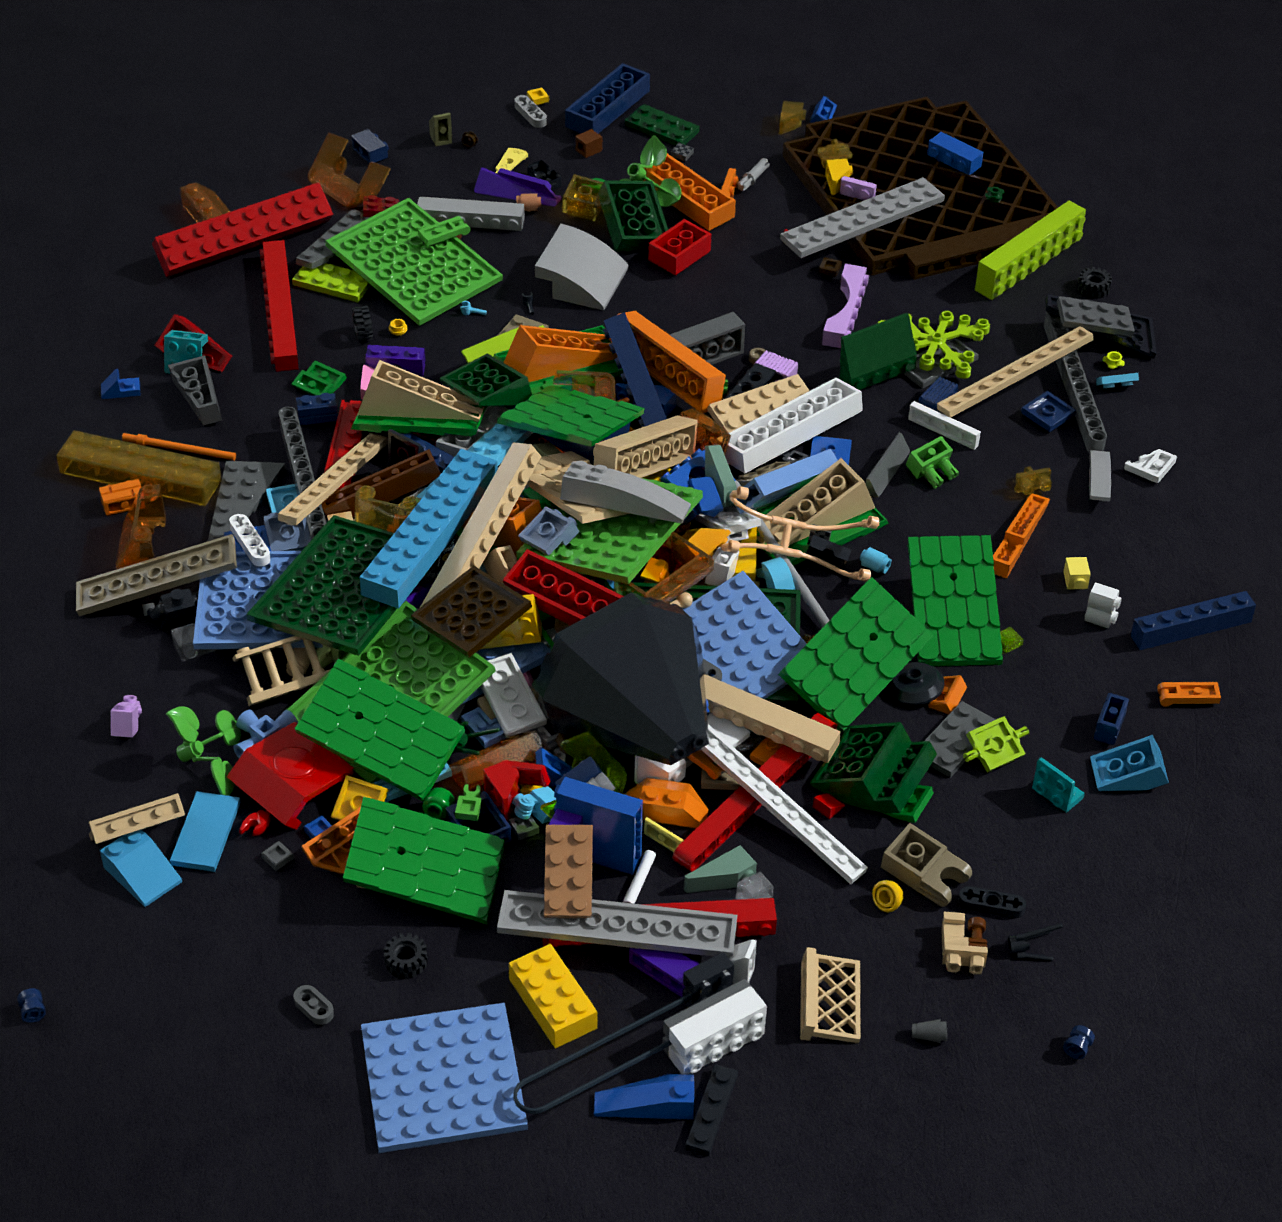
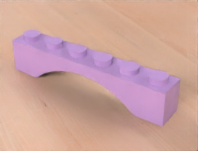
[822,264,869,348]

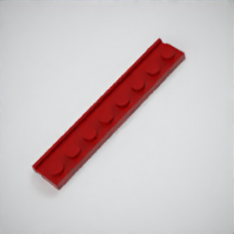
[324,400,364,490]

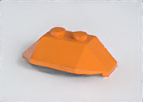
[625,778,709,828]
[301,798,374,874]

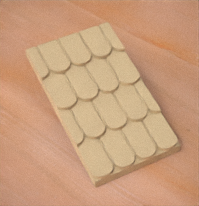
[526,451,630,524]

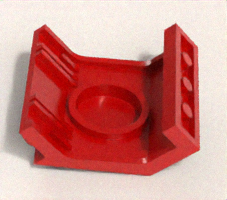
[227,722,358,830]

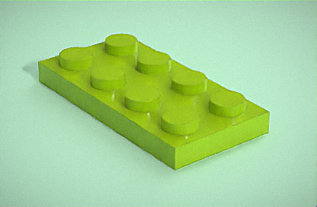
[292,263,371,302]

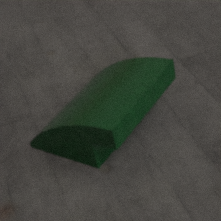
[810,722,937,813]

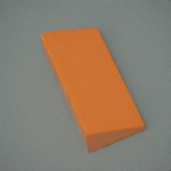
[928,675,967,714]

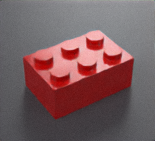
[649,219,711,275]

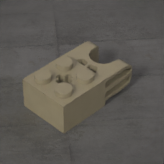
[881,823,972,907]

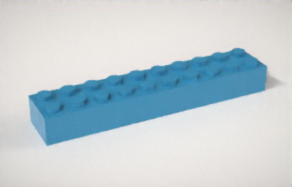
[360,449,498,609]

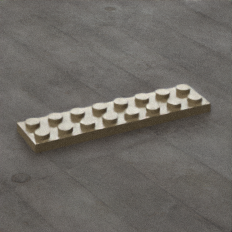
[76,534,237,616]

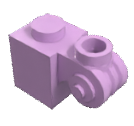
[111,695,142,737]

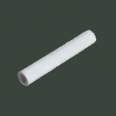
[622,850,656,904]

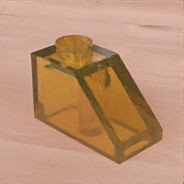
[779,101,806,134]

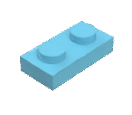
[1096,373,1139,388]

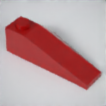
[155,314,232,372]

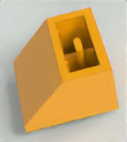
[674,528,731,562]

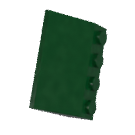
[598,181,668,252]
[840,313,917,390]
[440,353,532,406]

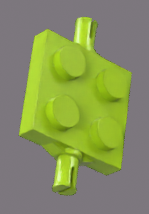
[963,716,1029,773]

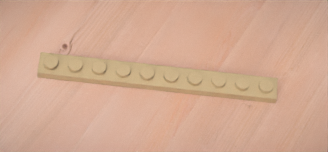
[937,326,1093,418]
[278,433,388,526]

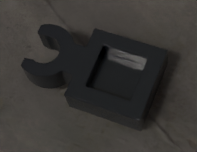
[774,450,809,464]

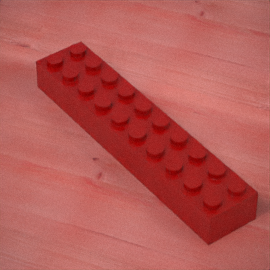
[152,182,333,277]

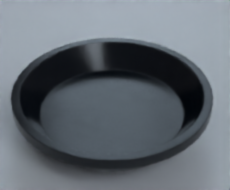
[886,662,945,705]

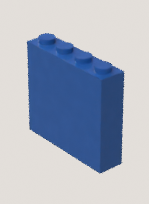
[554,777,643,875]

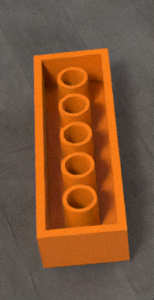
[641,153,736,231]

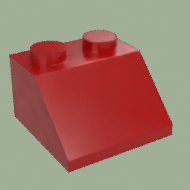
[483,760,520,823]

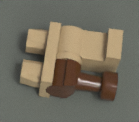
[942,912,988,974]

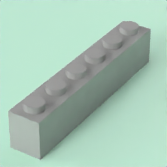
[417,197,524,231]

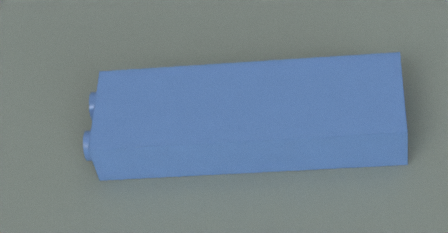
[736,449,838,514]

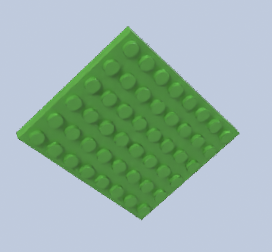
[325,198,503,326]
[516,478,703,584]
[287,601,496,783]

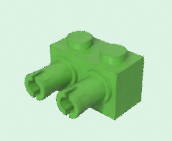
[906,436,959,489]

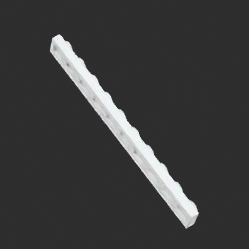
[701,725,868,884]

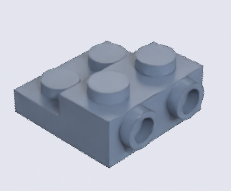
[518,506,579,556]
[263,512,311,551]

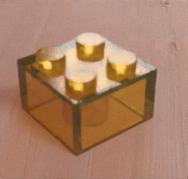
[562,174,603,221]

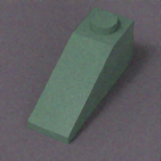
[705,445,737,507]
[684,845,757,893]

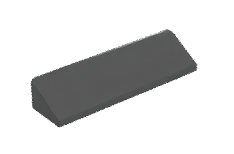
[866,433,910,497]

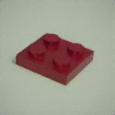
[363,195,399,217]

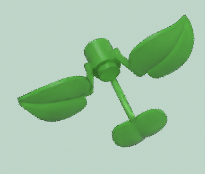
[619,135,681,207]
[166,706,241,796]

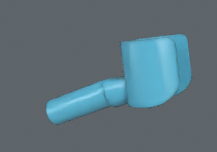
[460,301,487,316]

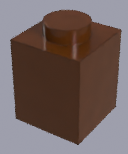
[576,129,603,158]

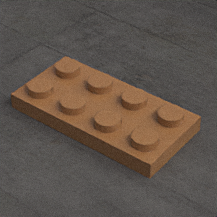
[544,825,593,918]

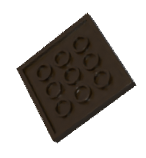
[411,566,532,658]

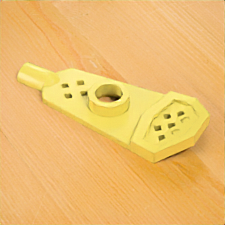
[495,148,528,174]

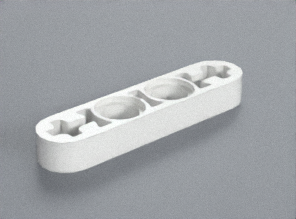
[229,514,271,566]

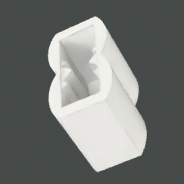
[1085,582,1122,629]

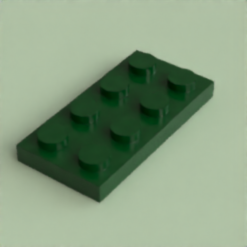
[625,104,700,146]

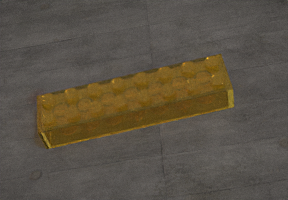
[56,430,222,506]

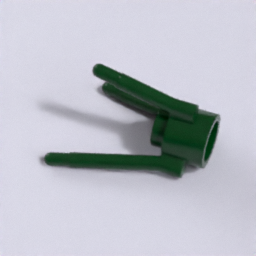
[452,721,500,755]

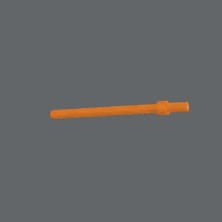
[122,433,236,461]

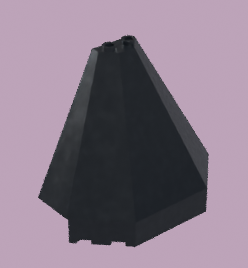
[532,592,709,766]

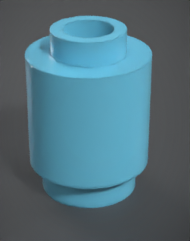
[860,547,892,574]

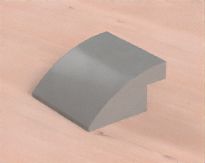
[535,224,628,310]

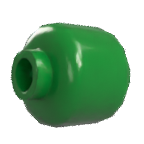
[422,787,455,820]

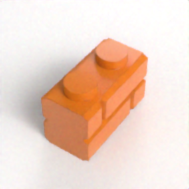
[99,479,146,516]

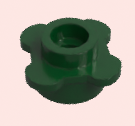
[985,187,1004,203]

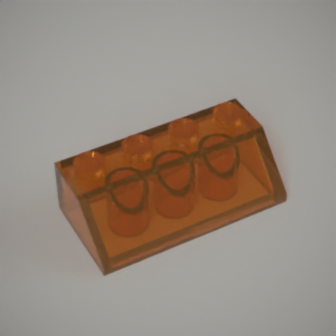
[180,182,231,223]
[449,731,544,792]

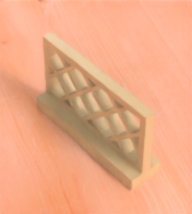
[89,793,185,844]
[800,947,860,1043]

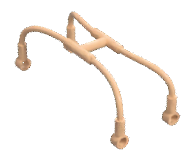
[721,486,879,582]

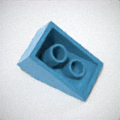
[1090,735,1169,791]
[100,830,182,907]

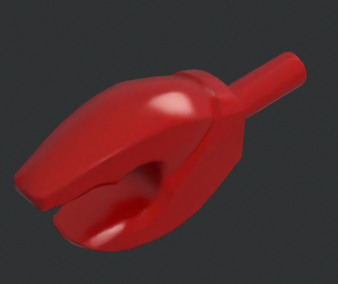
[239,810,271,836]

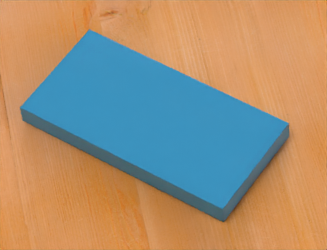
[170,791,241,872]

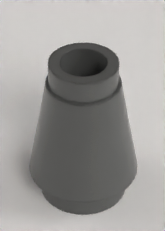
[912,1019,947,1043]

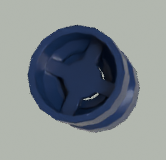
[17,988,46,1023]
[1063,1025,1095,1060]

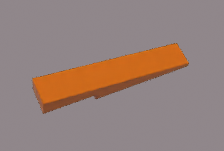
[993,493,1050,578]

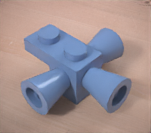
[234,710,298,758]

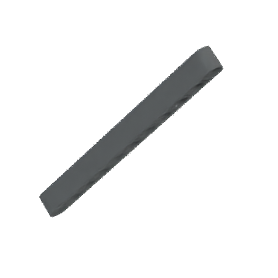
[1044,311,1107,453]
[279,407,326,540]

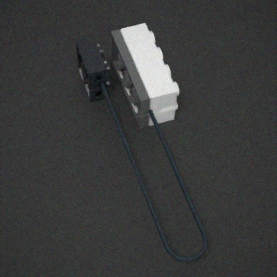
[513,952,767,1114]

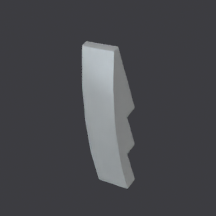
[1089,450,1111,501]

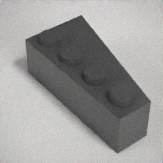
[168,355,222,425]

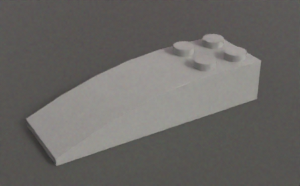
[560,461,691,524]

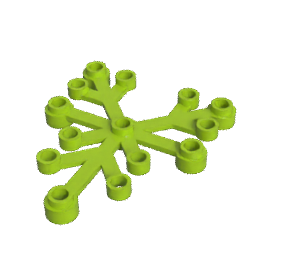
[878,311,990,379]

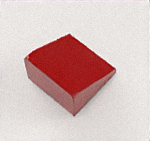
[813,793,844,819]

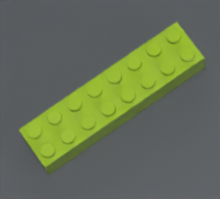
[975,200,1086,300]

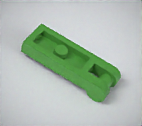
[418,216,471,246]

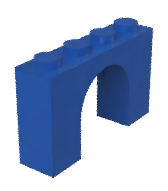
[659,449,736,525]

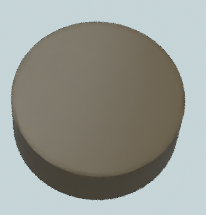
[749,348,766,364]

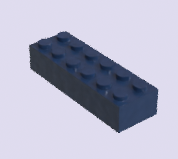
[565,63,650,134]

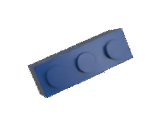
[927,132,983,176]

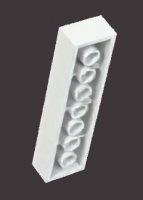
[718,378,863,473]

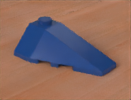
[594,1074,694,1119]

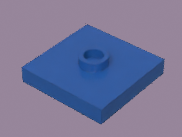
[810,436,852,465]

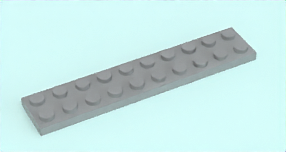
[780,178,945,258]
[497,890,737,958]

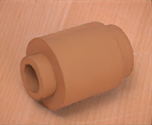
[516,193,541,211]

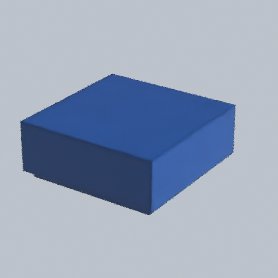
[303,816,332,839]

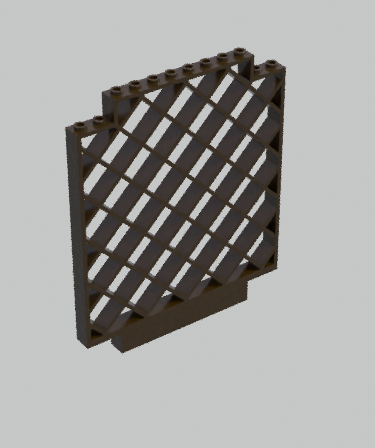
[783,97,1058,280]

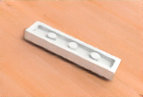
[908,401,981,450]

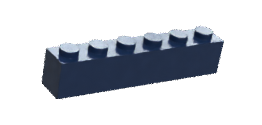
[1131,591,1256,650]

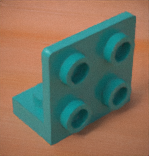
[164,330,208,373]
[1032,757,1084,813]

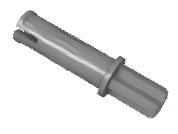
[737,158,770,191]

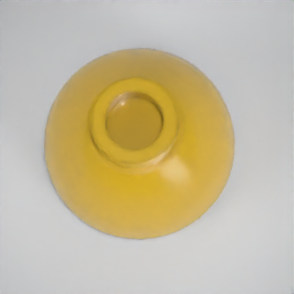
[872,880,903,912]

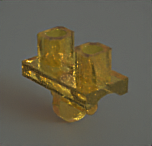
[817,139,852,168]
[1014,466,1052,495]

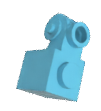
[512,787,556,824]

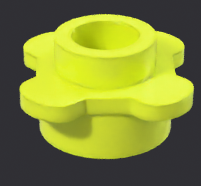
[1102,351,1125,369]

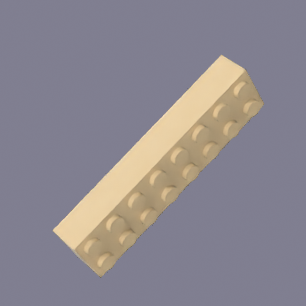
[593,415,698,478]

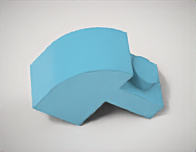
[756,557,795,590]

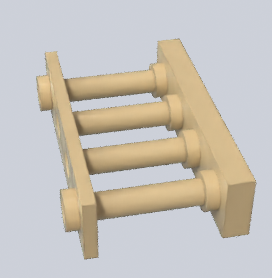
[233,636,331,706]

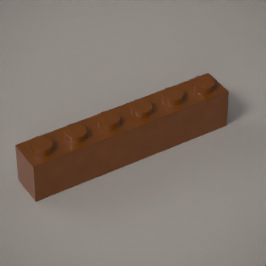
[321,449,441,517]

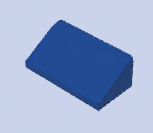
[810,96,837,123]
[689,477,723,517]

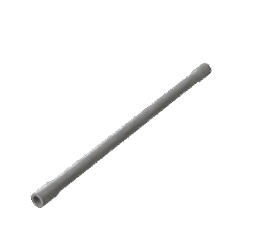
[735,481,830,628]

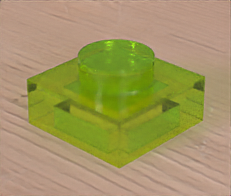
[1000,627,1024,653]

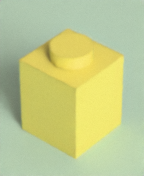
[1063,557,1091,589]

